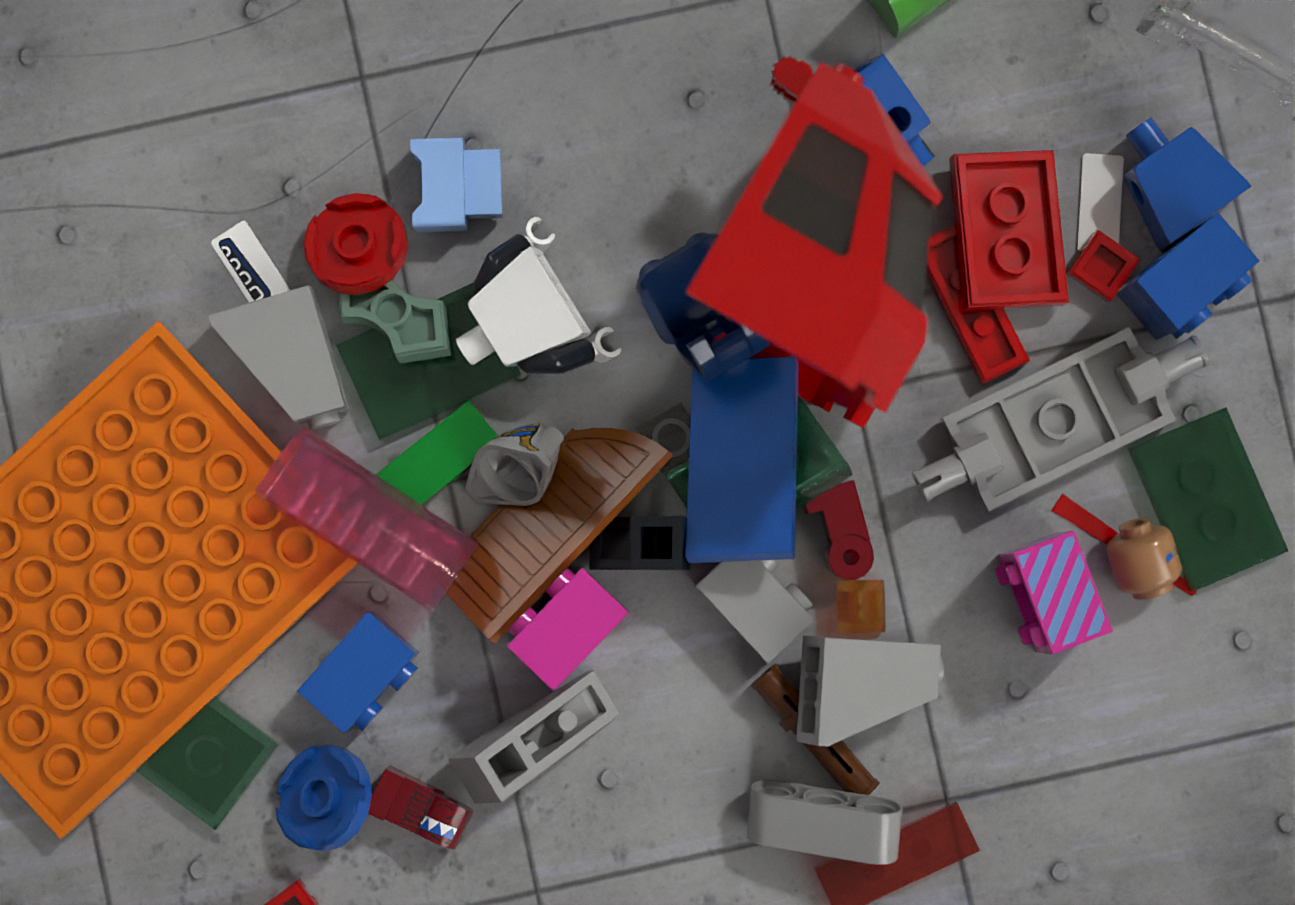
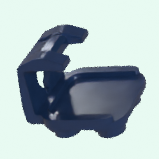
[636,232,770,383]

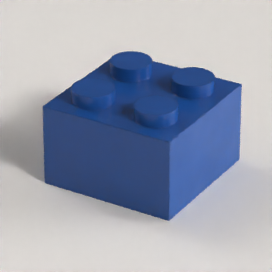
[1117,212,1260,340]

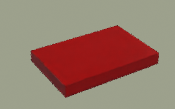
[949,150,1069,311]

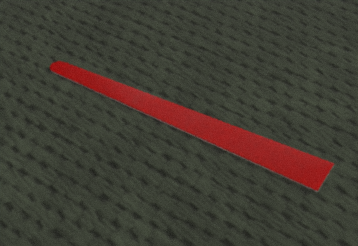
[1051,493,1197,596]

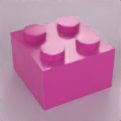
[507,568,629,691]

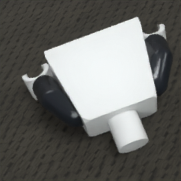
[456,217,621,374]

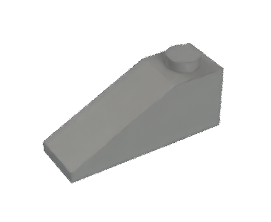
[448,670,619,804]

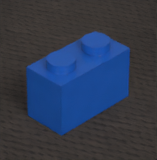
[297,611,420,733]

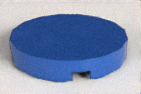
[275,745,372,852]

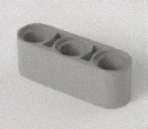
[747,780,903,865]

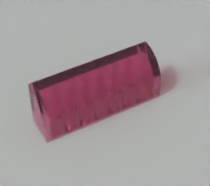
[256,427,480,613]

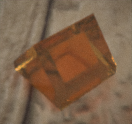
[837,580,886,633]

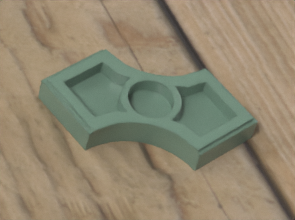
[338,280,451,364]

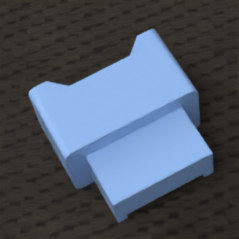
[410,138,503,233]

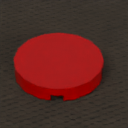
[303,193,409,295]

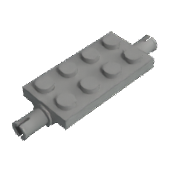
[912,327,1210,512]

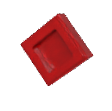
[1066,230,1141,302]

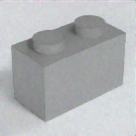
[695,560,815,664]

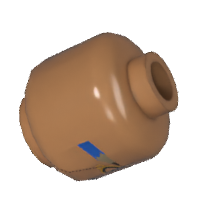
[1106,518,1182,600]

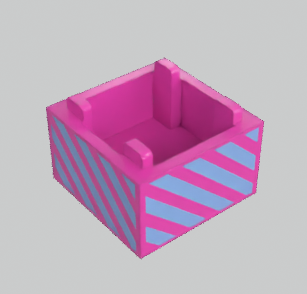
[995,530,1113,655]

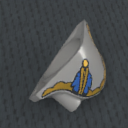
[464,422,564,506]

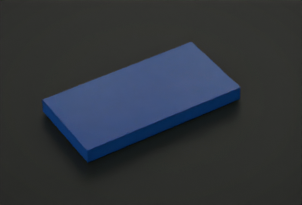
[685,357,799,563]

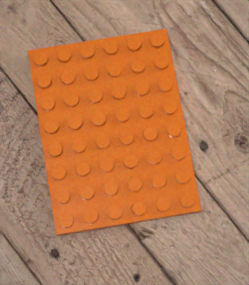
[0,321,373,839]

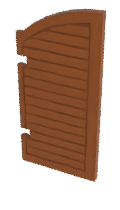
[430,428,673,644]

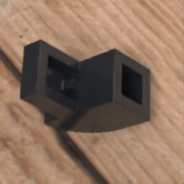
[589,516,691,570]

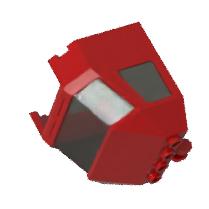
[686,55,943,428]

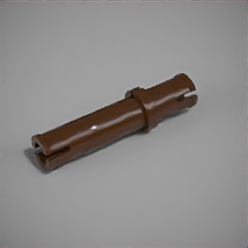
[751,664,880,795]

